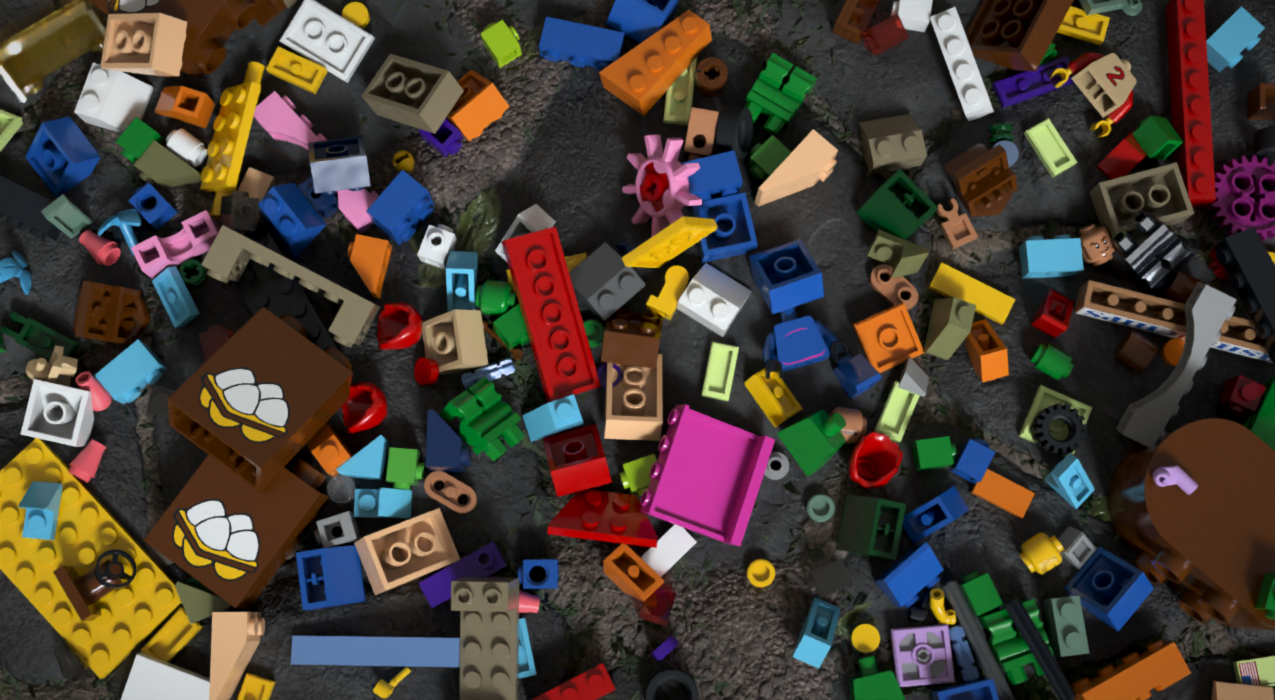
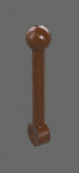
[482,320,523,360]

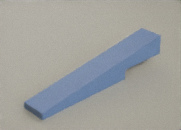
[291,635,460,667]

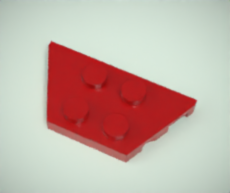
[547,489,658,548]

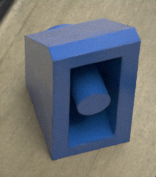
[833,354,882,399]
[902,486,969,543]

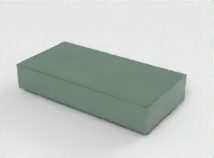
[41,194,93,239]

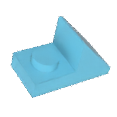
[1045,453,1095,509]
[19,481,63,540]
[354,488,413,519]

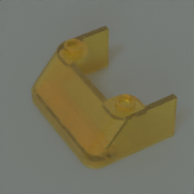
[0,0,107,103]

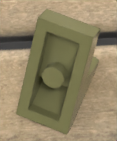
[867,230,929,278]

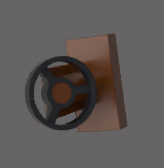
[53,550,137,621]

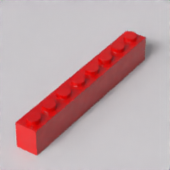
[1166,0,1216,208]

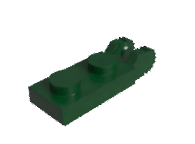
[0,310,80,360]

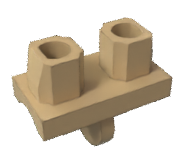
[25,345,78,387]

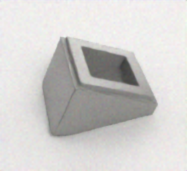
[898,357,929,397]
[1058,527,1097,570]

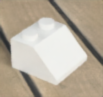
[74,63,154,133]
[677,263,752,337]
[21,379,94,447]

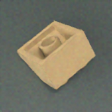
[422,309,488,375]

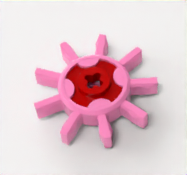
[622,135,702,237]

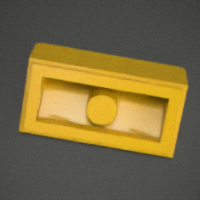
[744,368,803,427]

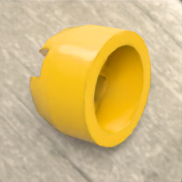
[392,150,415,173]

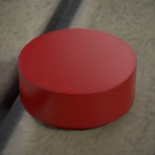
[414,357,439,385]

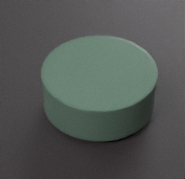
[806,494,835,522]

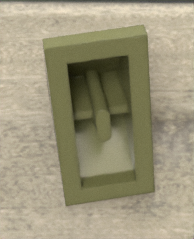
[175,580,232,624]

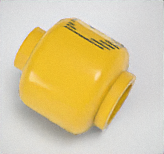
[1019,532,1064,574]

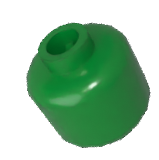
[476,279,518,316]

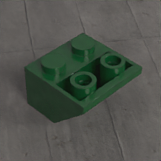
[856,169,938,240]
[835,494,906,562]

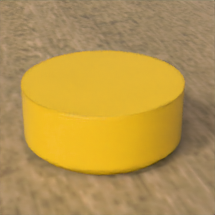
[342,2,370,29]
[746,559,775,588]
[850,624,880,653]

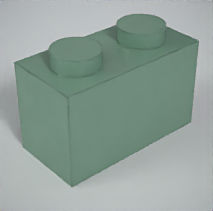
[1042,595,1089,657]

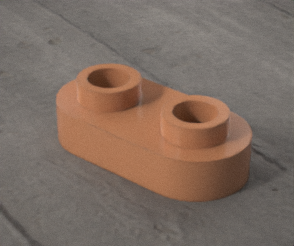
[869,264,918,311]
[424,471,477,514]

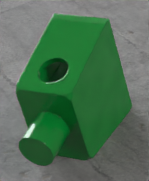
[777,409,846,477]
[849,655,905,700]

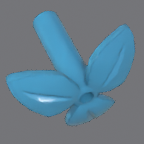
[98,209,141,255]
[0,250,32,295]

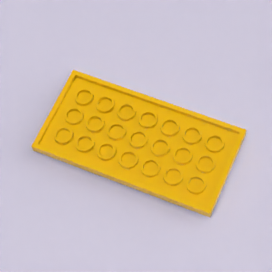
[0,438,182,679]

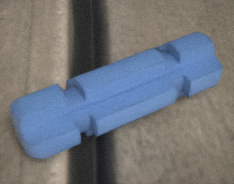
[461,357,515,390]
[948,625,979,682]

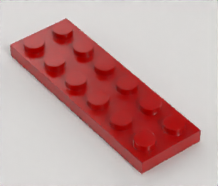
[502,226,601,402]

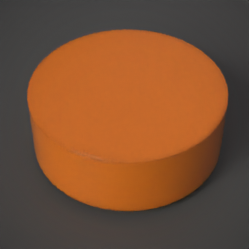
[1161,338,1185,367]

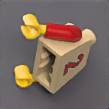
[1049,52,1137,138]

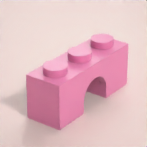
[131,210,220,279]

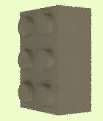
[361,54,464,134]
[1089,162,1194,237]

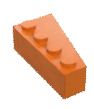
[599,10,712,117]

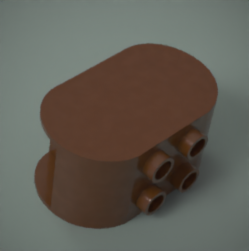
[1108,418,1275,630]

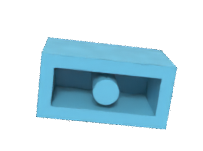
[1206,6,1265,73]
[1019,235,1084,279]
[94,339,167,404]

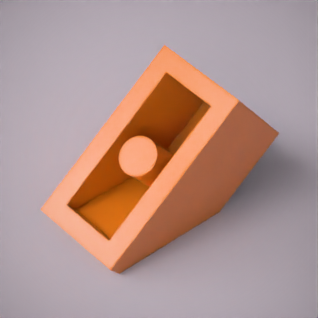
[348,234,392,299]
[964,319,1009,382]
[306,422,353,477]
[603,544,664,602]

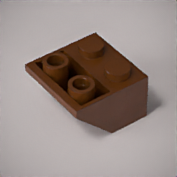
[601,308,663,369]

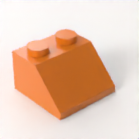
[445,70,509,141]

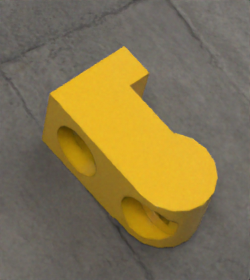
[646,265,689,321]

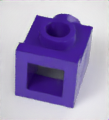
[419,119,463,158]

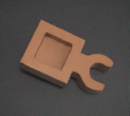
[936,198,978,250]

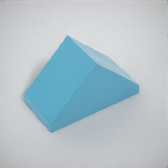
[336,434,389,481]

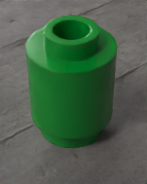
[1030,343,1074,380]

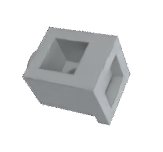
[314,511,361,548]

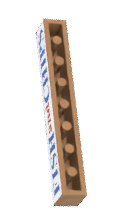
[1074,280,1273,363]

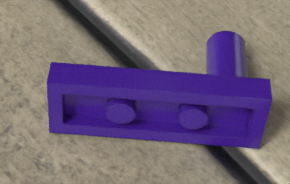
[418,541,507,608]

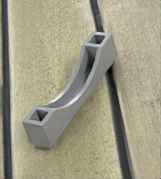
[1116,282,1237,448]

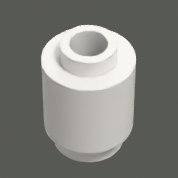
[166,129,207,167]

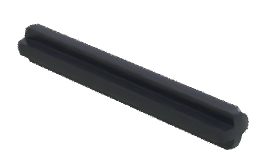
[1004,597,1076,700]

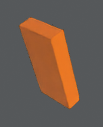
[970,469,1035,519]

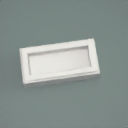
[640,525,697,577]

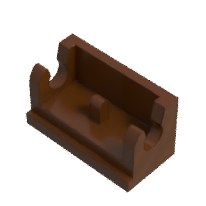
[832,0,880,45]

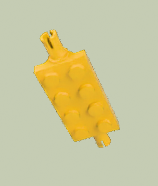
[200,62,265,220]

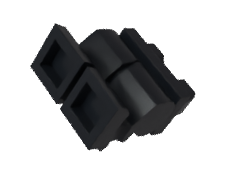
[1112,211,1196,293]

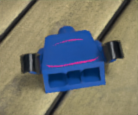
[762,307,849,379]

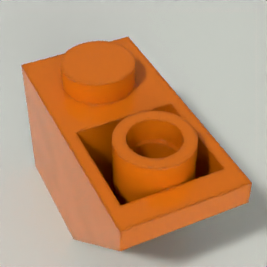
[154,86,215,129]

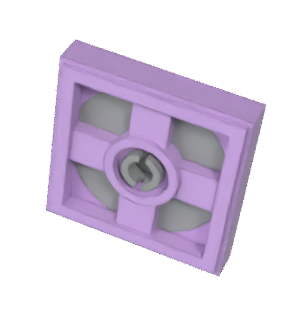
[890,624,955,687]

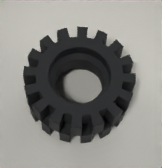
[1031,403,1087,456]

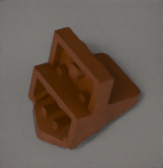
[944,144,1018,218]
[74,281,150,345]

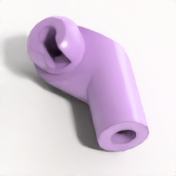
[1152,465,1199,495]

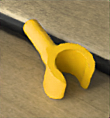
[373,666,411,698]

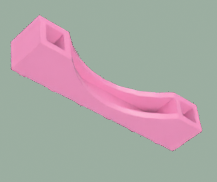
[253,91,379,234]

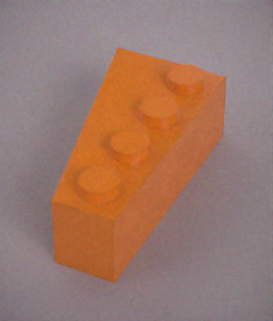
[1072,639,1191,700]

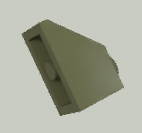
[134,140,202,188]
[923,297,976,360]

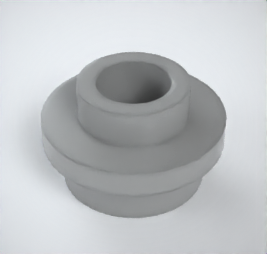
[764,452,789,480]

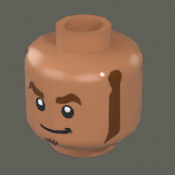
[1077,224,1116,266]
[828,407,867,445]

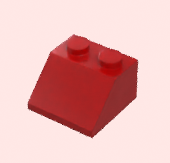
[543,424,612,497]

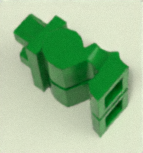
[745,52,817,137]
[439,377,525,461]
[976,598,1054,685]

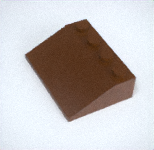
[965,0,1073,72]

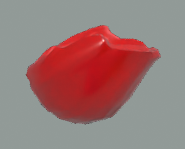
[377,302,423,350]
[341,382,388,433]
[848,432,903,489]

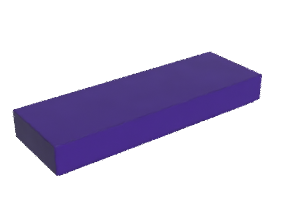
[992,56,1074,109]

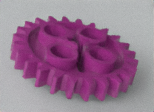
[1207,155,1275,242]

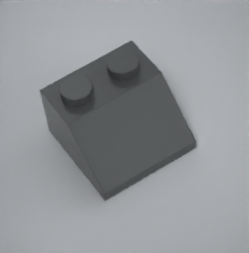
[569,242,646,321]

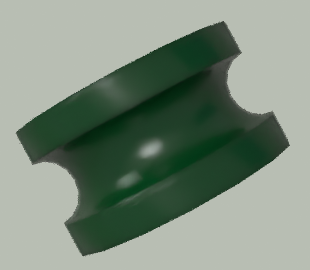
[988,123,1014,144]
[179,259,207,286]

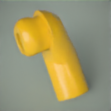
[930,588,956,625]

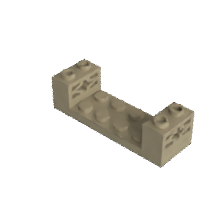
[201,225,380,348]
[451,576,519,700]

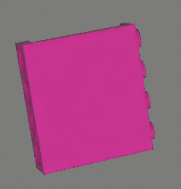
[640,404,775,546]

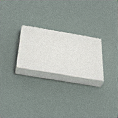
[279,0,375,83]
[121,652,210,700]

